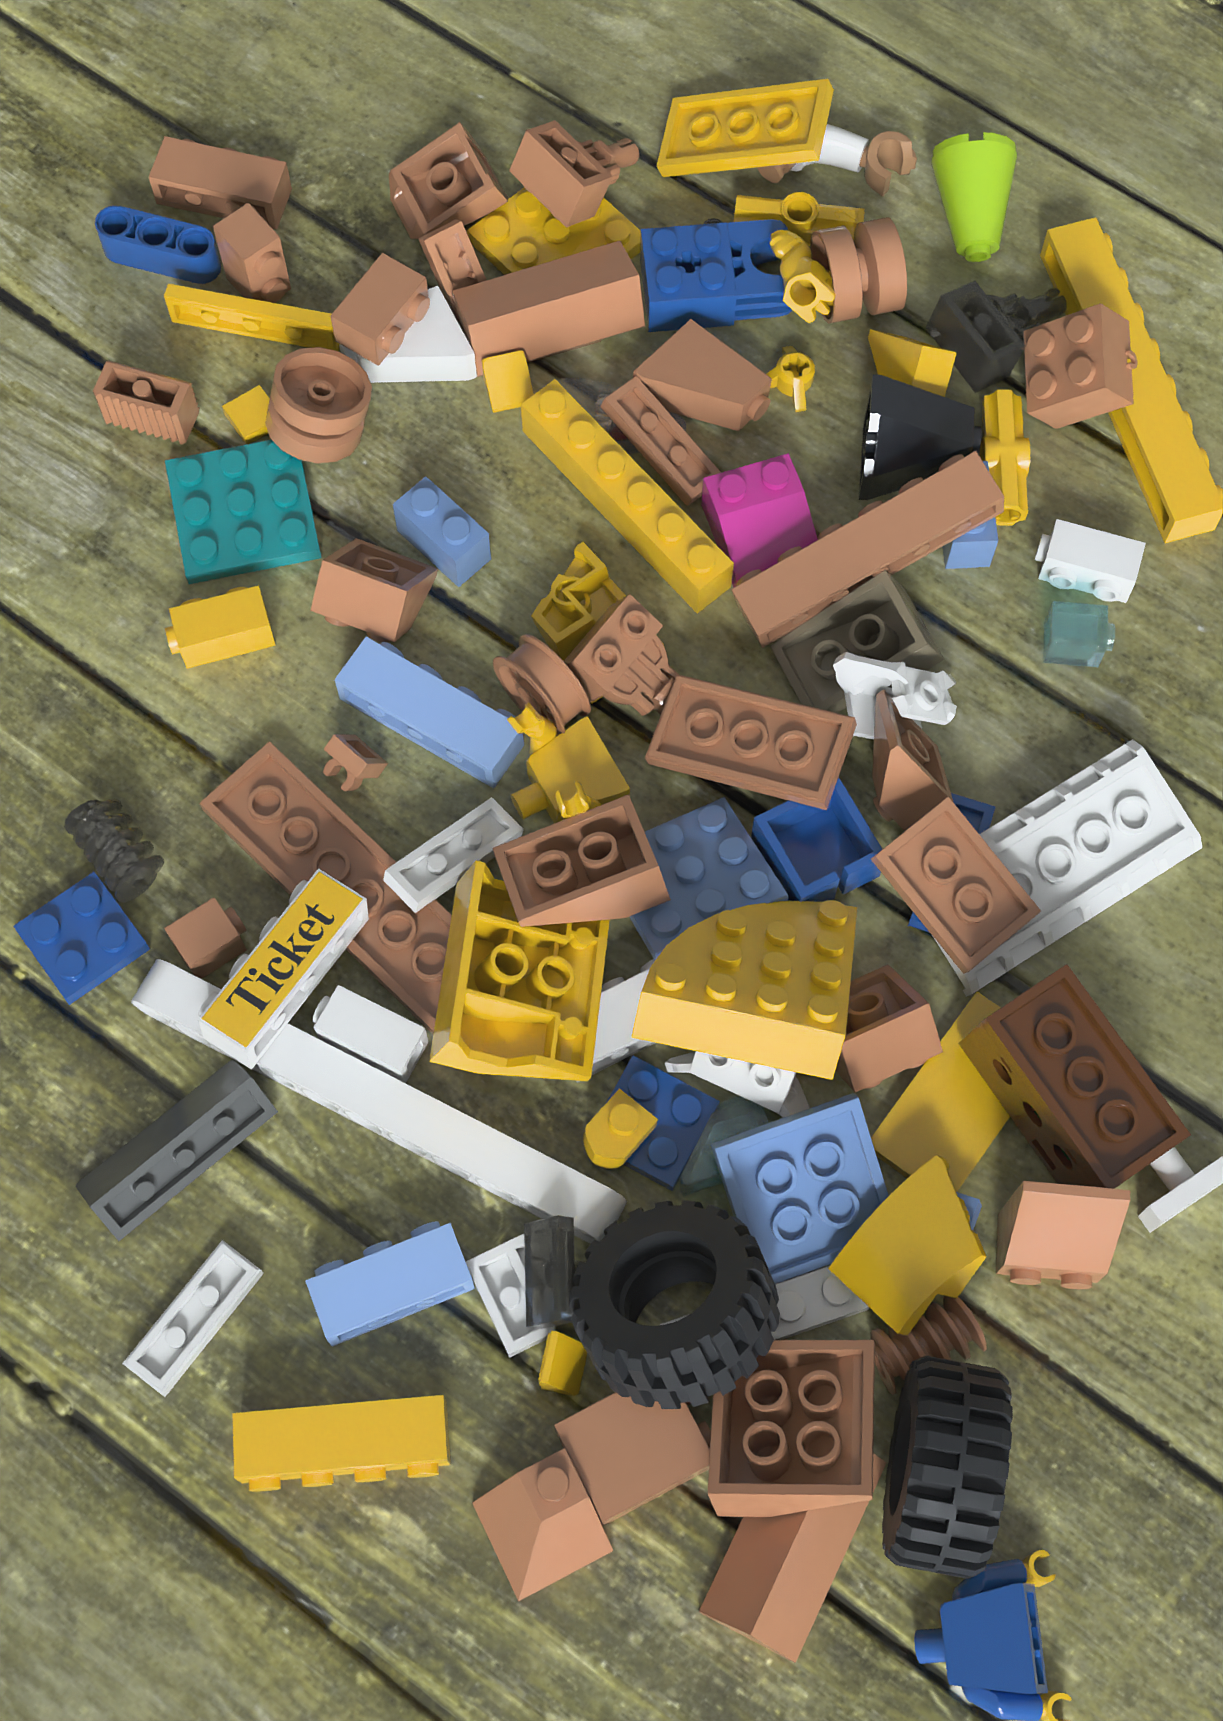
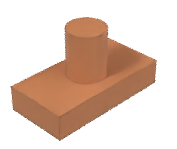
[419,219,487,321]

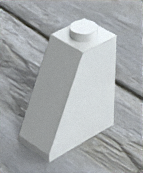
[339,286,477,383]

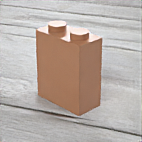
[554,1392,711,1526]

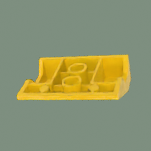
[429,860,610,1081]

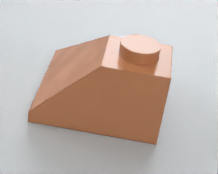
[872,689,954,831]
[472,1448,613,1601]

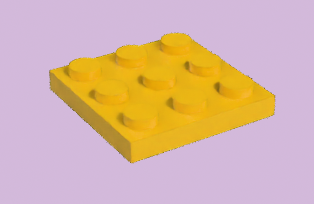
[467,187,641,275]

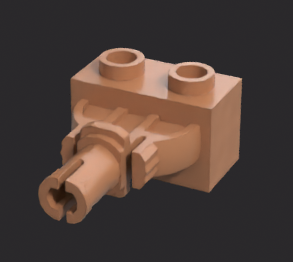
[509,120,639,227]
[563,594,678,716]

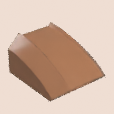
[389,122,508,239]

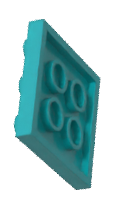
[165,440,322,585]

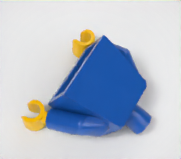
[914,1550,1072,1721]

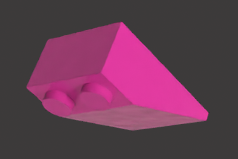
[701,453,818,588]

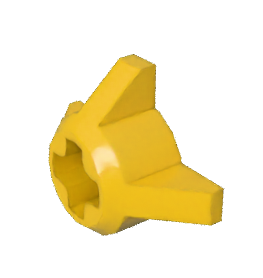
[766,346,815,412]

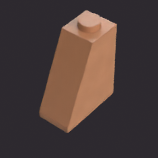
[633,319,772,431]

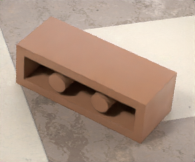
[149,136,292,230]

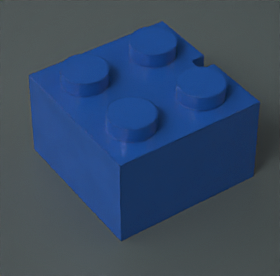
[751,777,882,902]

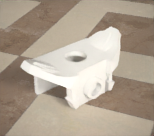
[833,652,957,739]
[665,1051,810,1118]

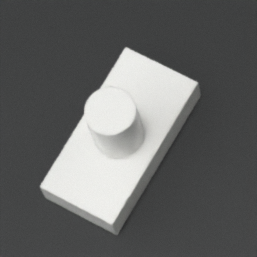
[1138,1147,1223,1233]

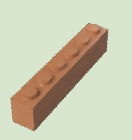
[731,451,1004,648]

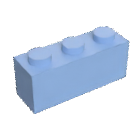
[305,1221,475,1347]

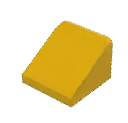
[482,351,534,413]
[538,1330,587,1396]

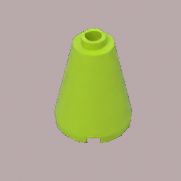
[931,132,1017,262]

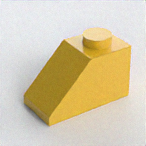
[868,329,957,397]

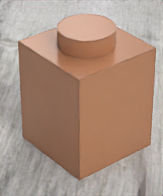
[164,897,247,979]

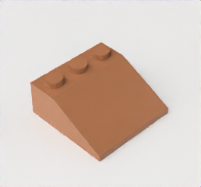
[708,1340,875,1517]

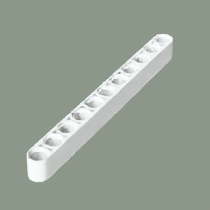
[131,959,627,1244]

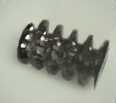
[64,798,165,903]

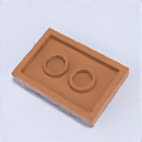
[871,797,1041,974]

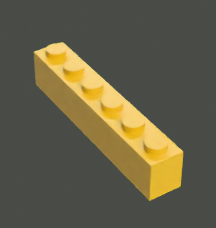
[521,379,734,614]

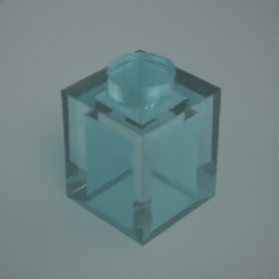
[1043,601,1115,667]

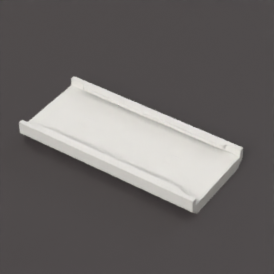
[933,739,1202,996]

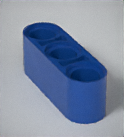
[95,205,222,284]

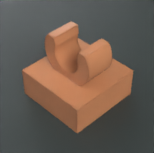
[323,734,388,792]

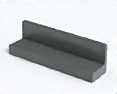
[75,1060,278,1241]

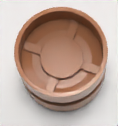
[810,217,907,324]

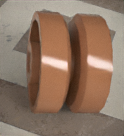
[265,347,372,463]

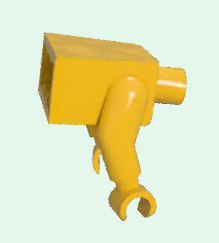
[507,702,630,824]

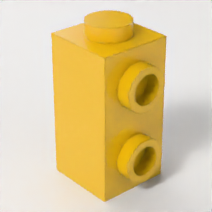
[165,585,276,669]

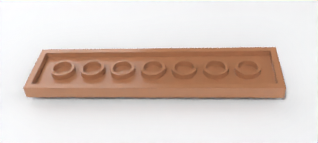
[199,741,452,1034]

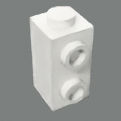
[1035,519,1146,603]
[313,985,429,1083]

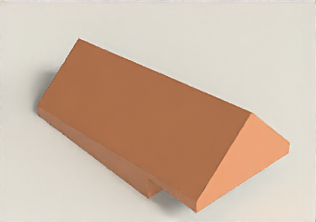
[451,241,645,377]
[699,1453,887,1663]

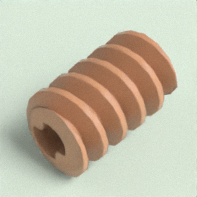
[870,1296,987,1395]

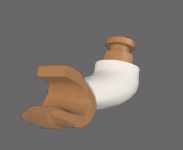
[757,124,917,196]

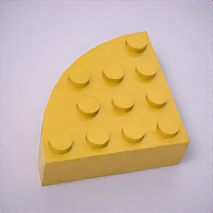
[632,900,857,1080]

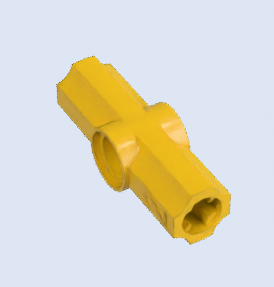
[734,192,865,246]
[979,389,1030,526]

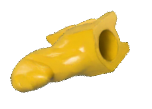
[770,230,836,323]

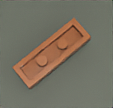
[600,376,721,506]

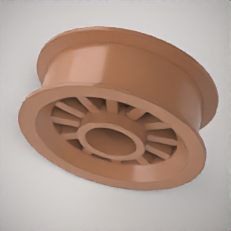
[493,634,591,736]

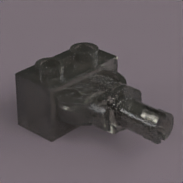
[926,280,1067,393]

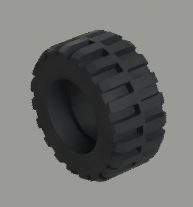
[569,1200,780,1409]
[882,1356,1013,1579]

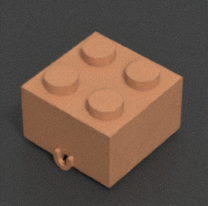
[1024,303,1138,429]

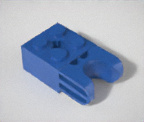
[640,219,792,332]

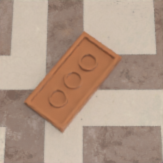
[645,674,857,810]

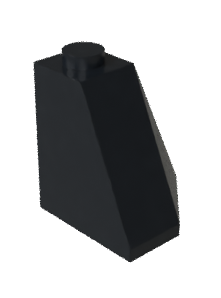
[858,374,982,500]

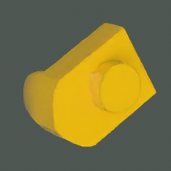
[583,1088,658,1169]

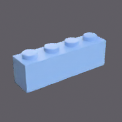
[335,637,524,789]

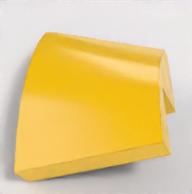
[531,542,665,704]
[828,1155,987,1336]

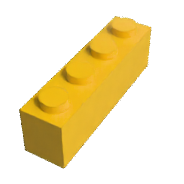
[232,1395,451,1492]

